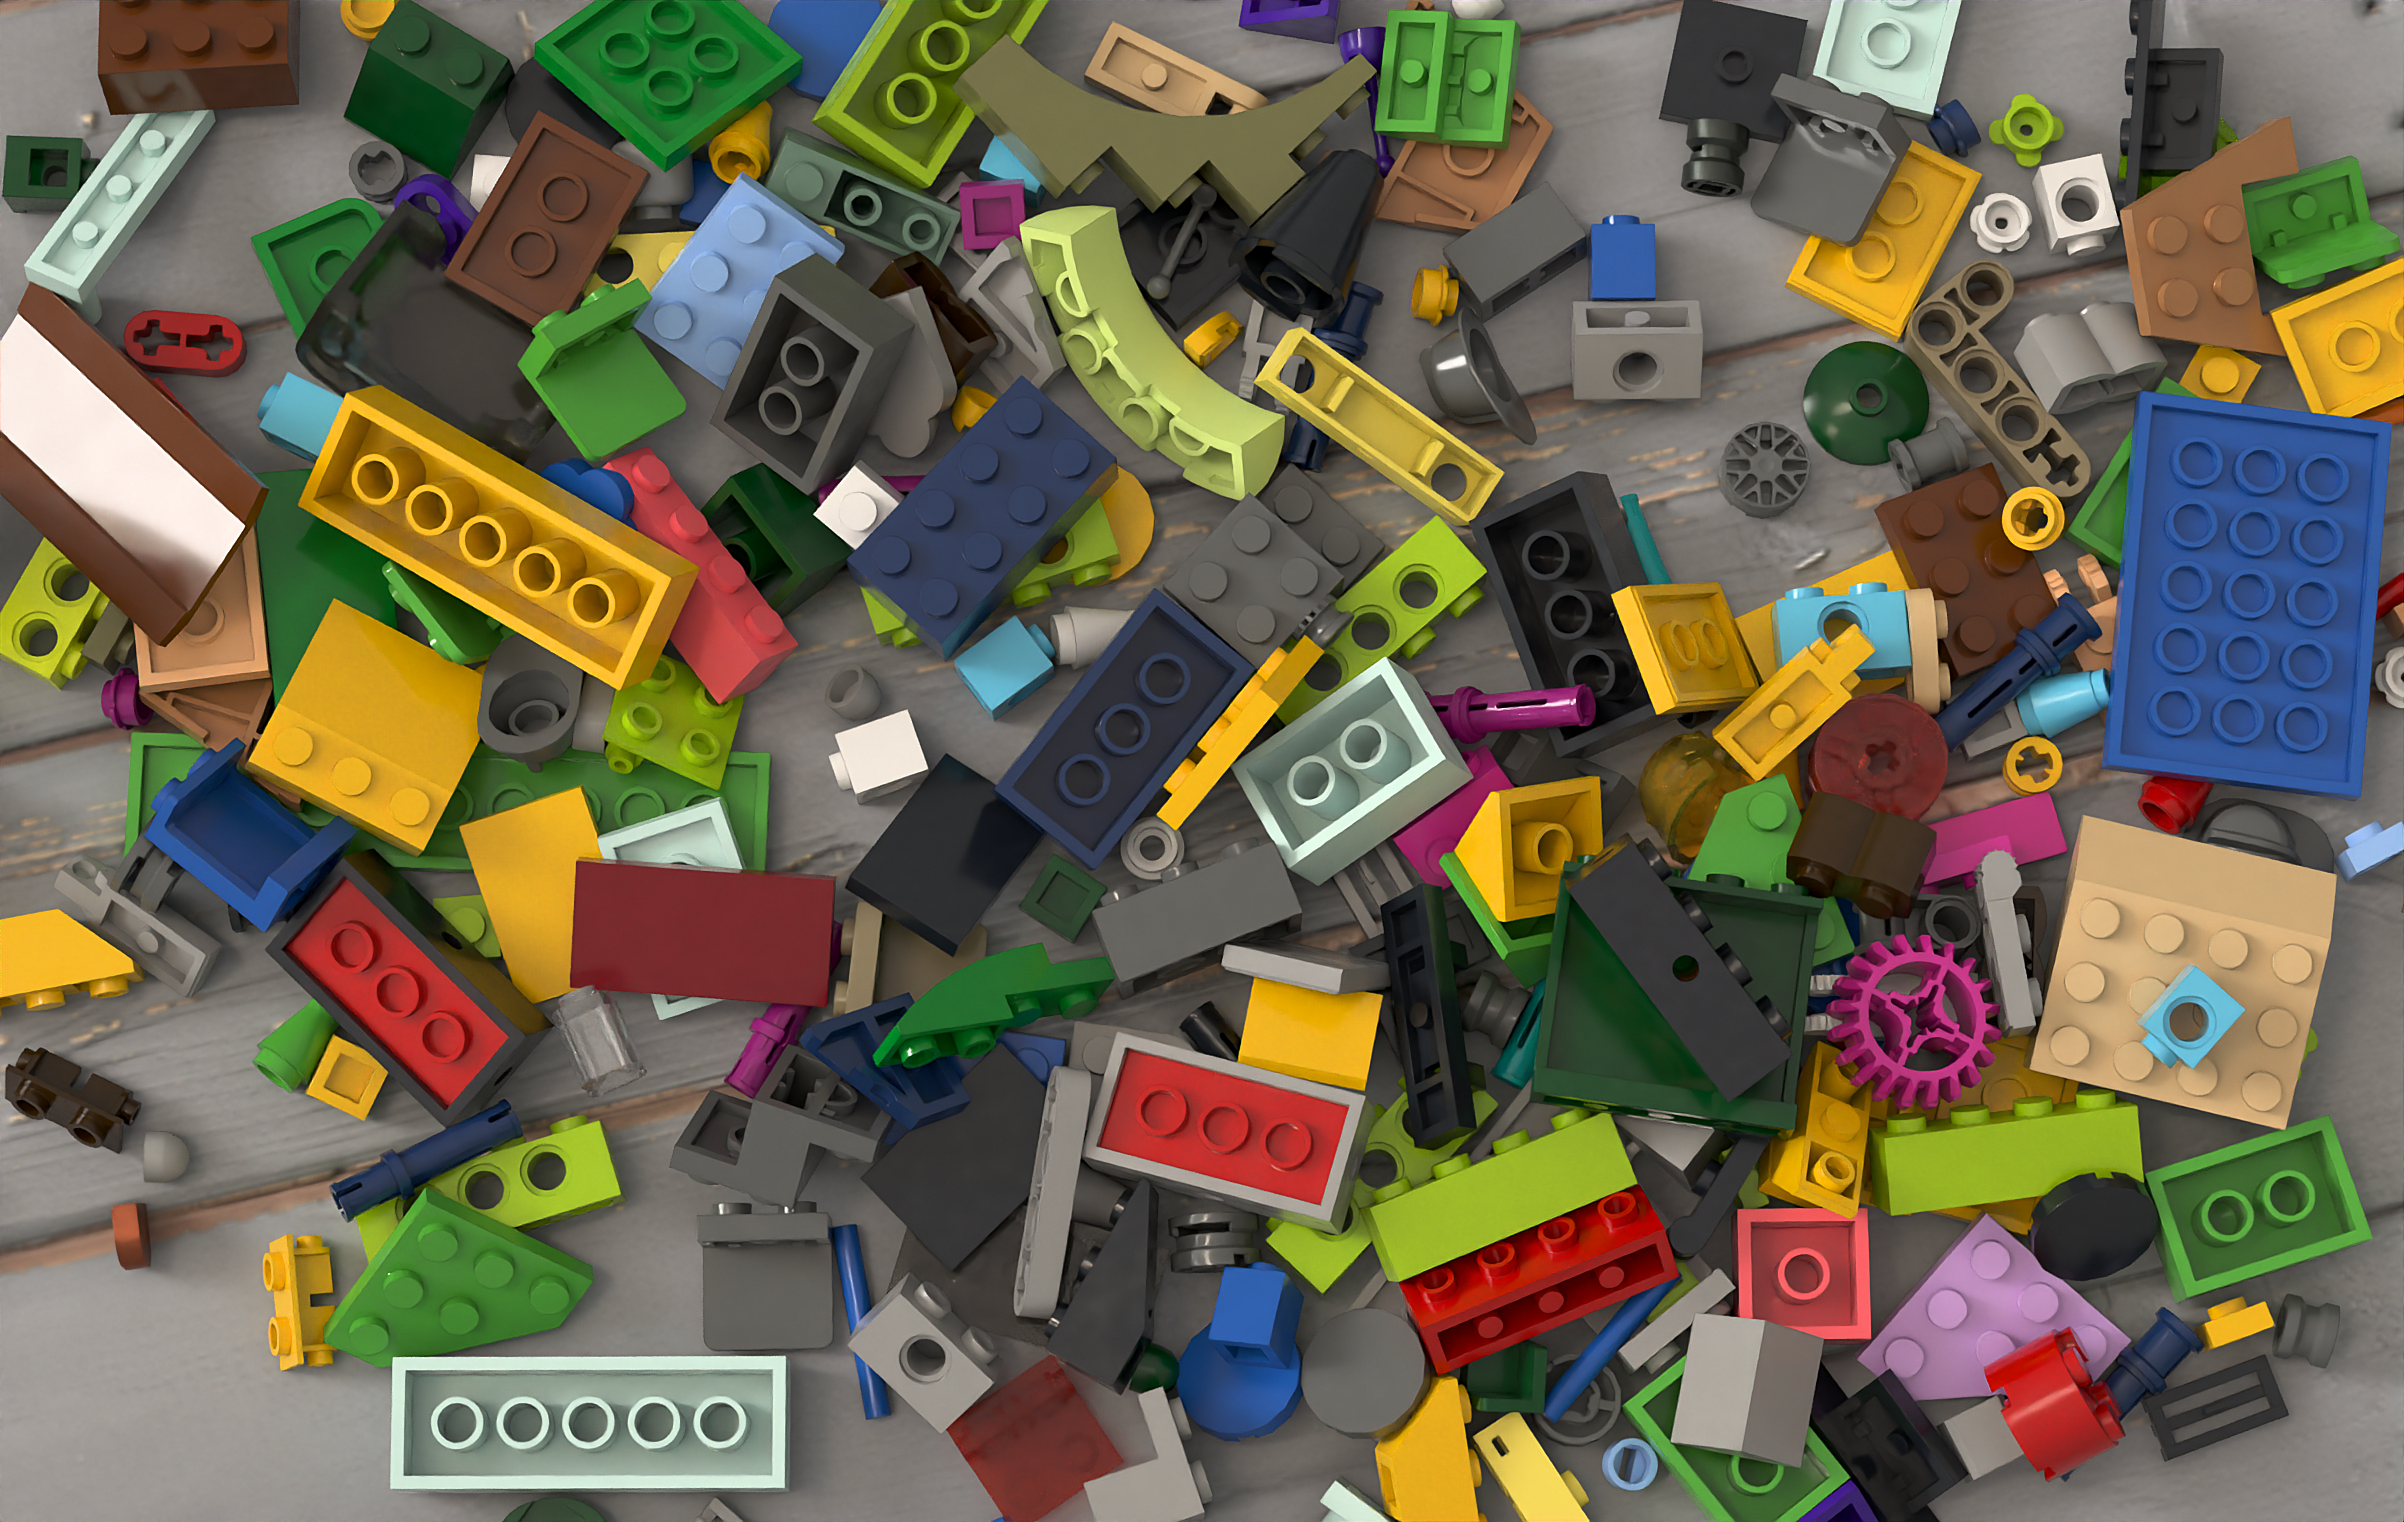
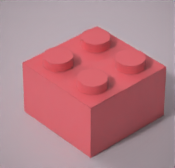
[1731,1208,1871,1345]

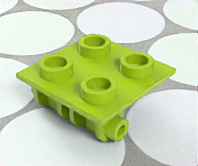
[601,653,746,791]

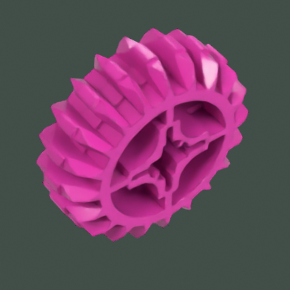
[1825,934,2003,1110]

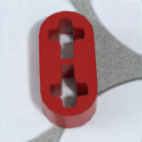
[123,310,247,378]

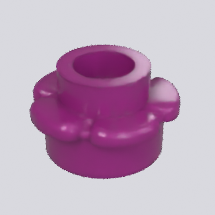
[101,668,154,731]

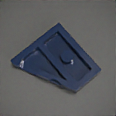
[799,992,972,1131]

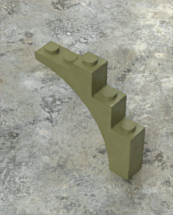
[952,34,1377,227]

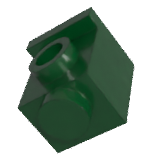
[2,135,100,213]

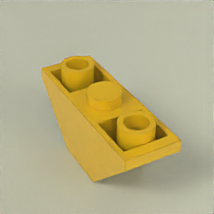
[0,909,145,1017]
[1769,1041,1873,1220]
[1375,1371,1488,1522]

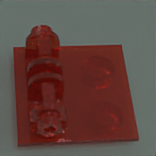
[946,1355,1124,1522]

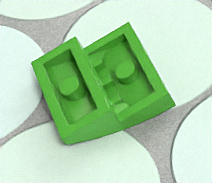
[1374,10,1522,149]

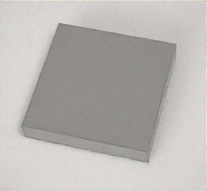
[1221,939,1391,995]

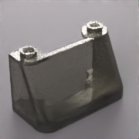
[295,199,558,467]

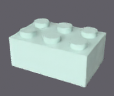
[1230,656,1474,886]

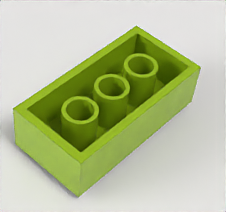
[811,0,1049,190]

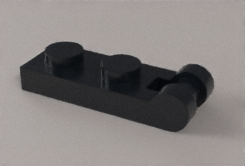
[1666,1131,1771,1263]

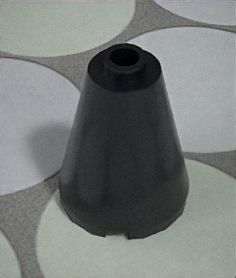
[1227,149,1384,329]

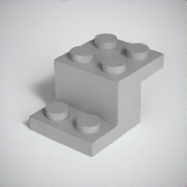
[1083,1386,1213,1522]

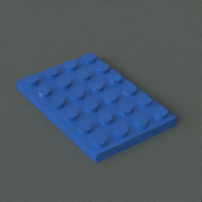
[2102,391,2392,801]

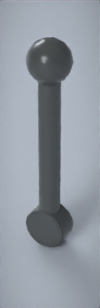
[1147,183,1217,299]

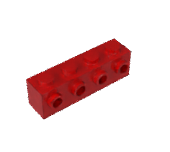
[1399,1184,1679,1376]

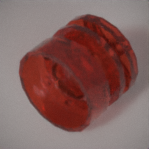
[1804,693,1948,822]

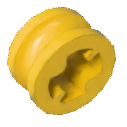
[2002,736,2063,797]

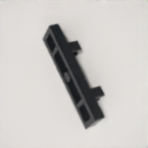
[1380,883,1487,1151]

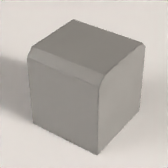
[1936,1393,2024,1483]

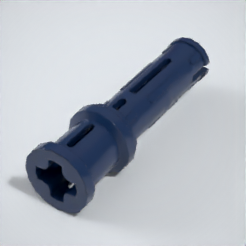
[1282,281,1384,473]
[1925,592,2103,753]
[2059,1307,2205,1482]

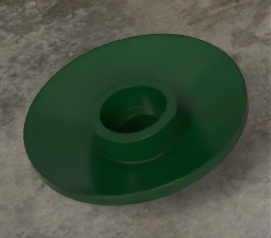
[1803,341,1929,466]

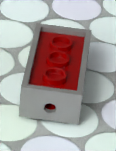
[1081,1031,1376,1235]

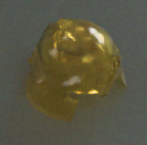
[1638,730,1767,865]

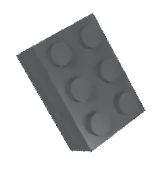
[710,252,915,496]
[1092,837,1302,1000]

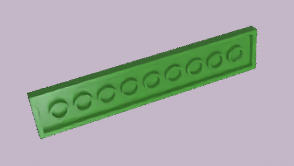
[124,732,772,873]

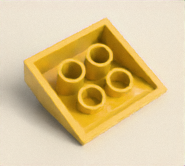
[244,598,483,858]

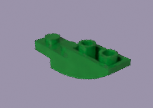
[872,942,1115,1068]

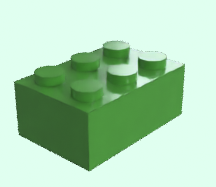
[2143,1114,2373,1304]
[1620,1354,1851,1522]

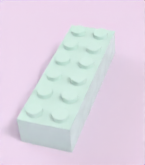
[390,1356,791,1493]

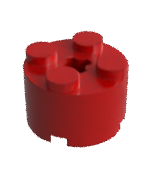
[1984,1326,2126,1483]

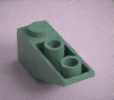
[762,125,961,268]

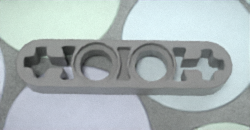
[1014,1066,1091,1320]

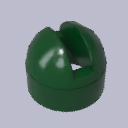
[1129,1342,1180,1394]

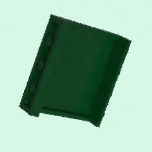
[1529,855,1824,1140]

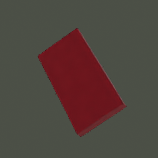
[570,857,836,1007]

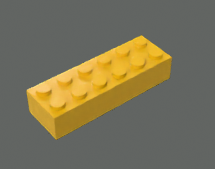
[297,385,701,691]

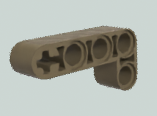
[1902,259,2091,510]

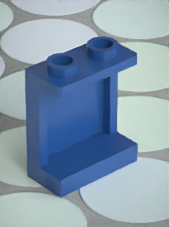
[144,737,358,933]

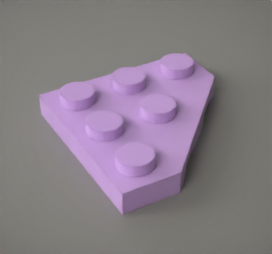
[1854,1210,2131,1401]

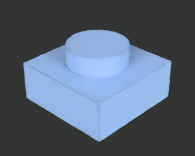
[2334,821,2404,882]

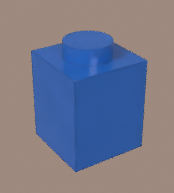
[1588,215,1656,301]
[1208,1262,1304,1369]

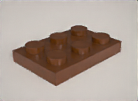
[443,110,651,328]
[1874,462,2057,683]

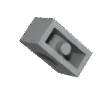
[1570,300,1704,403]
[847,1272,1003,1434]

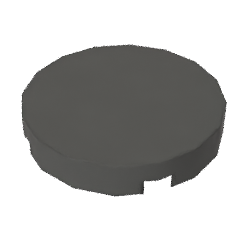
[1300,1308,1431,1439]

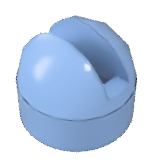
[1602,1438,1658,1491]

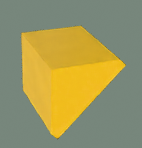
[1454,776,1603,922]
[1237,976,1383,1091]

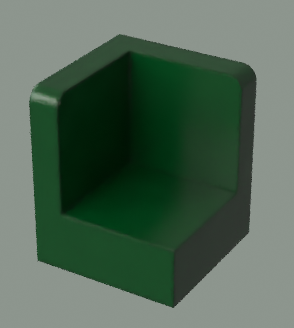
[1460,1339,1548,1413]

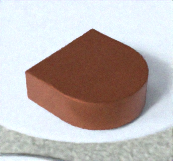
[111,1203,151,1270]

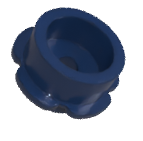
[1926,99,1981,158]

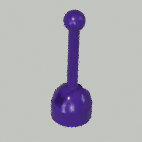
[1338,26,1395,179]

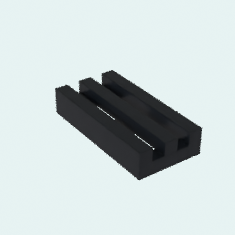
[2141,1354,2289,1462]

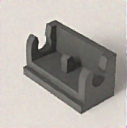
[1443,181,1587,323]

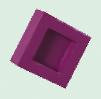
[959,179,1027,250]

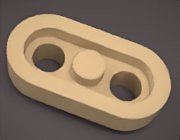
[1904,588,1951,716]

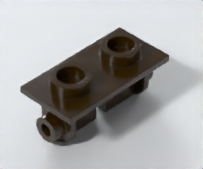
[5,1047,142,1154]

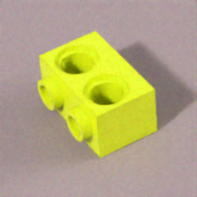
[0,537,110,690]

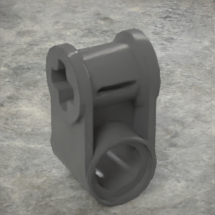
[1852,893,1982,964]

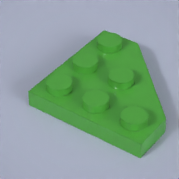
[1687,772,1855,970]
[323,1187,594,1368]

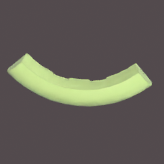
[1019,205,1285,501]

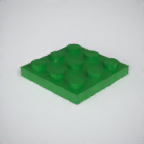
[534,0,803,173]

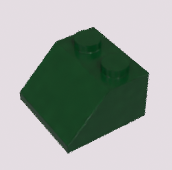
[343,0,515,182]
[700,462,853,619]

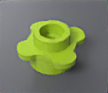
[1988,94,2064,168]

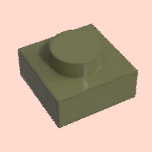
[80,600,137,676]

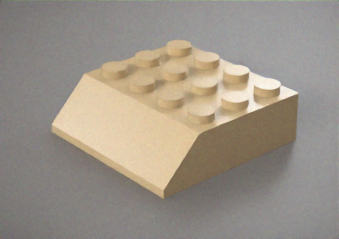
[2023,815,2337,1130]

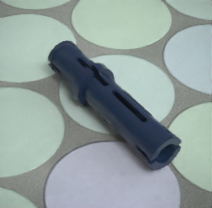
[329,1099,523,1223]

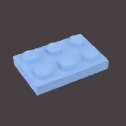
[633,171,845,391]

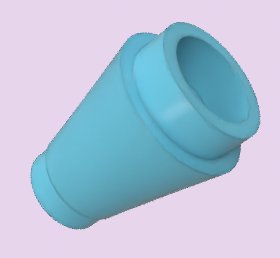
[2016,668,2110,738]

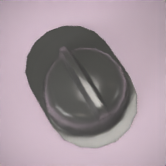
[1419,307,1537,445]
[477,632,584,773]
[2182,798,2334,874]

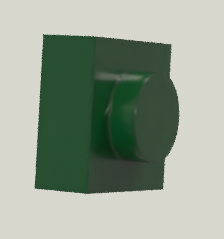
[1019,853,1108,944]

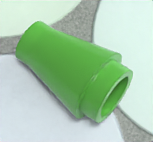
[252,998,340,1093]

